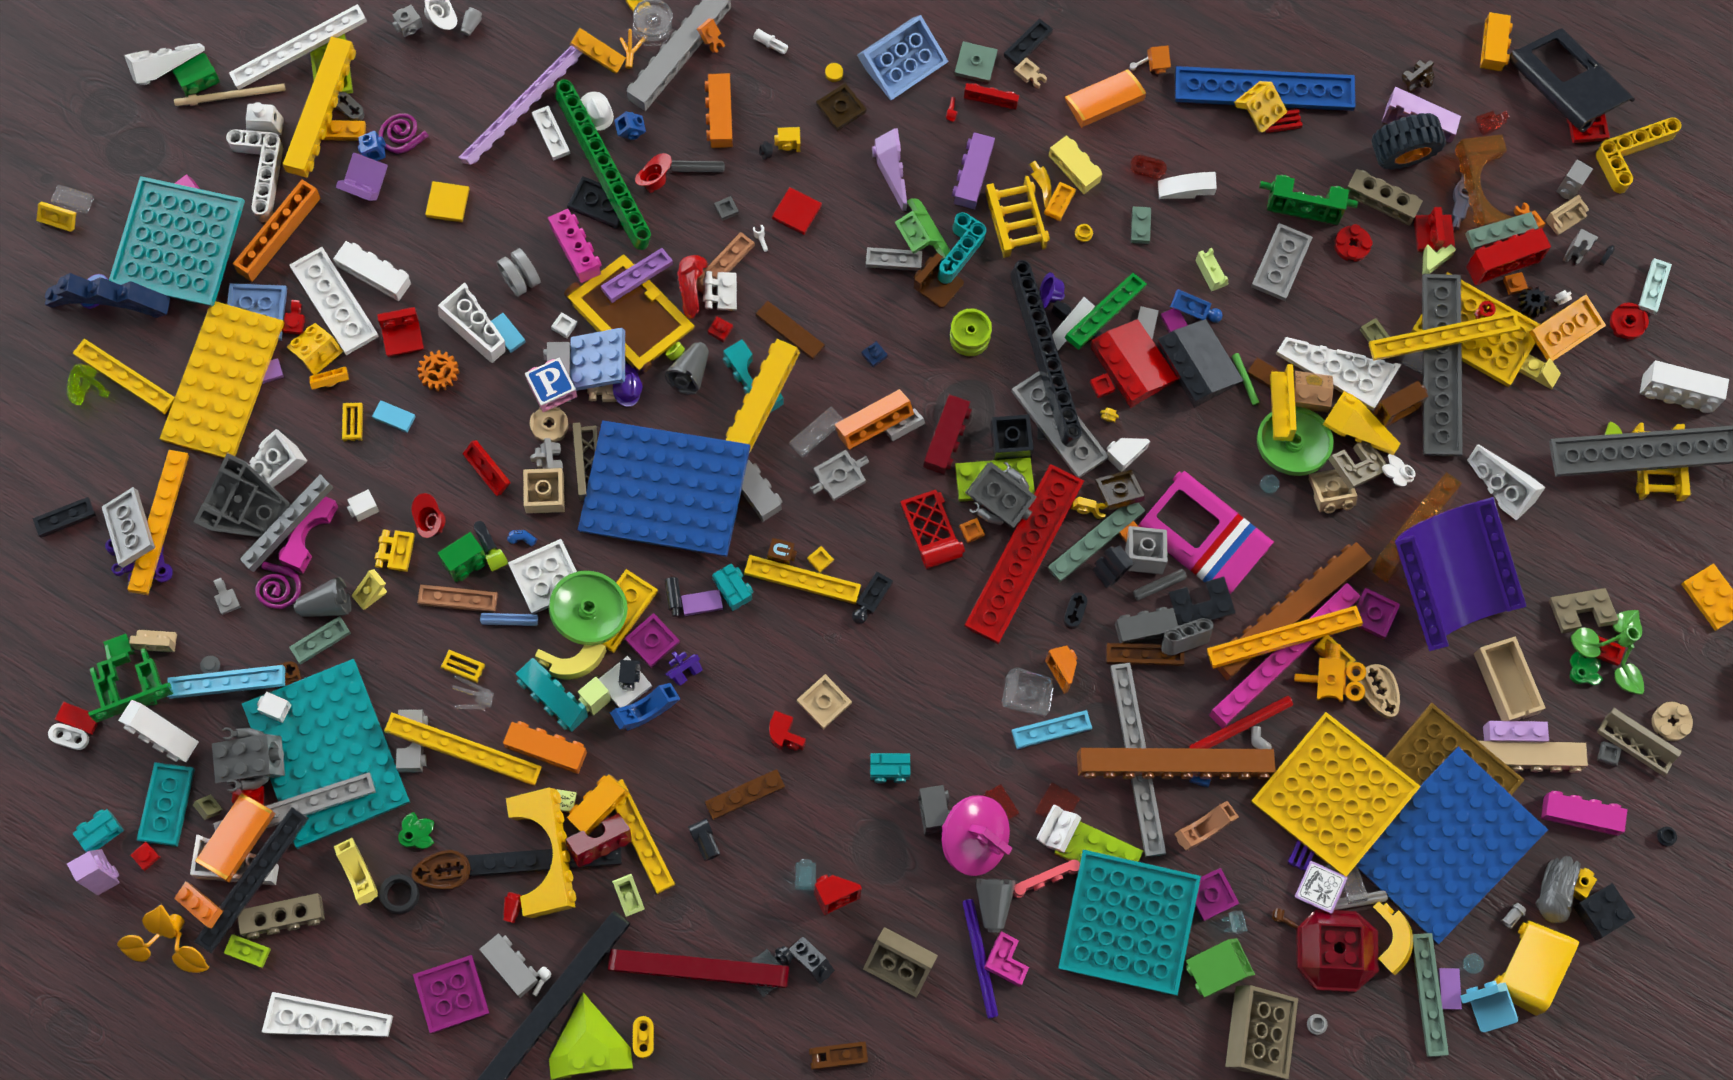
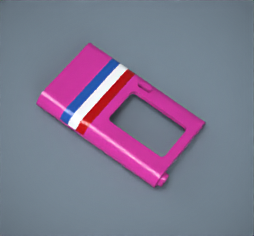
[1138,471,1274,594]

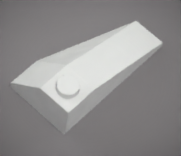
[250,429,307,487]

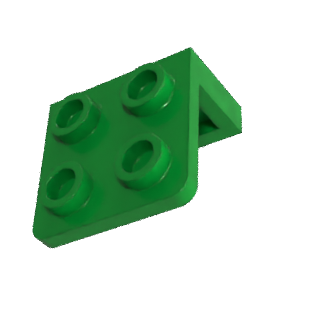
[172,53,220,97]

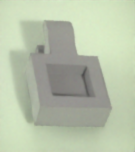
[214,578,241,615]

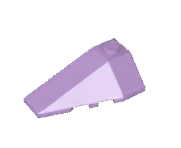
[872,128,907,211]

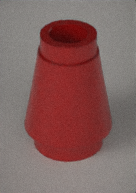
[503,892,523,923]

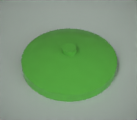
[1257,406,1333,476]
[549,571,628,645]

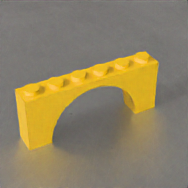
[506,787,576,918]

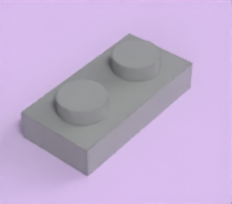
[884,408,925,441]

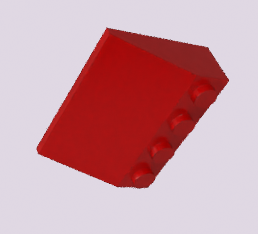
[1091,319,1178,408]

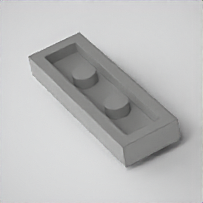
[866,247,922,271]

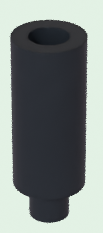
[664,577,682,617]

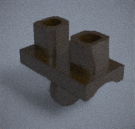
[1402,60,1435,93]

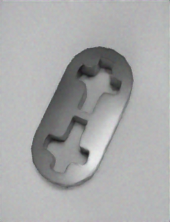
[336,92,365,121]

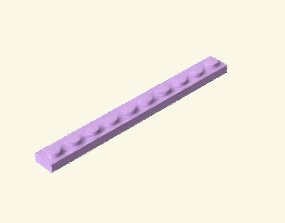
[458,46,582,165]

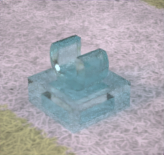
[1222,911,1247,933]

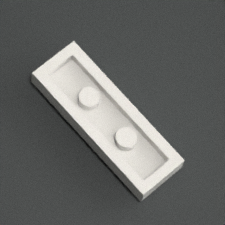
[532,106,570,161]

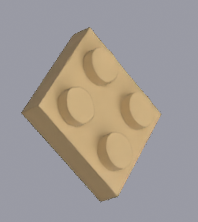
[797,674,852,730]

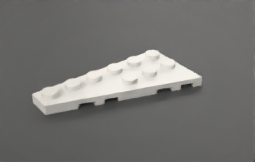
[1276,337,1401,411]

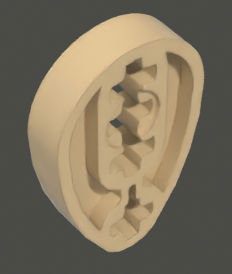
[1360,664,1400,719]

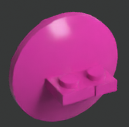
[942,795,1012,876]

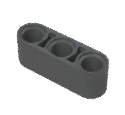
[1161,618,1213,655]

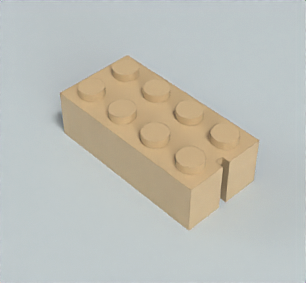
[1474,636,1545,721]

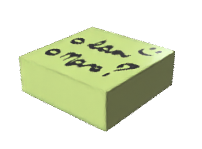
[557,789,577,812]

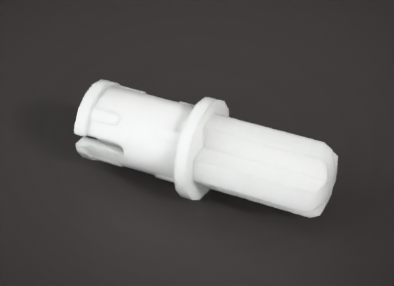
[753,29,788,54]

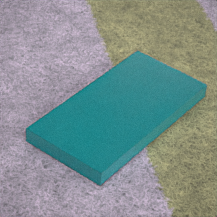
[137,762,195,847]

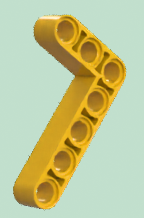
[1596,118,1681,193]

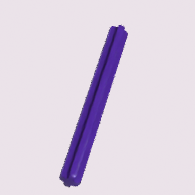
[963,899,998,1018]

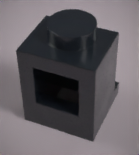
[618,660,641,691]

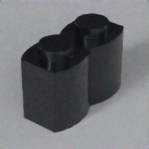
[1092,545,1134,588]

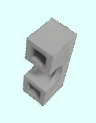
[396,710,428,772]

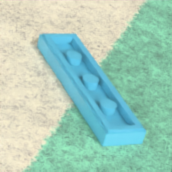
[1011,710,1092,749]

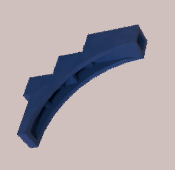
[45,273,170,318]

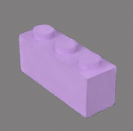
[1483,721,1549,742]

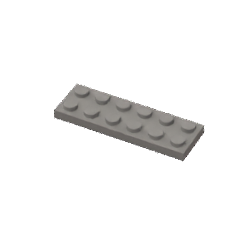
[1011,371,1109,478]

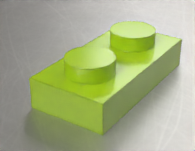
[224,934,271,968]

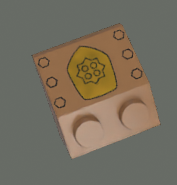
[1294,371,1333,413]

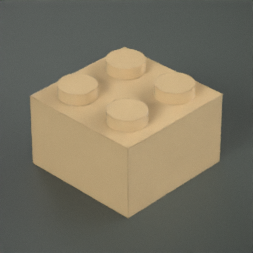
[523,468,565,513]

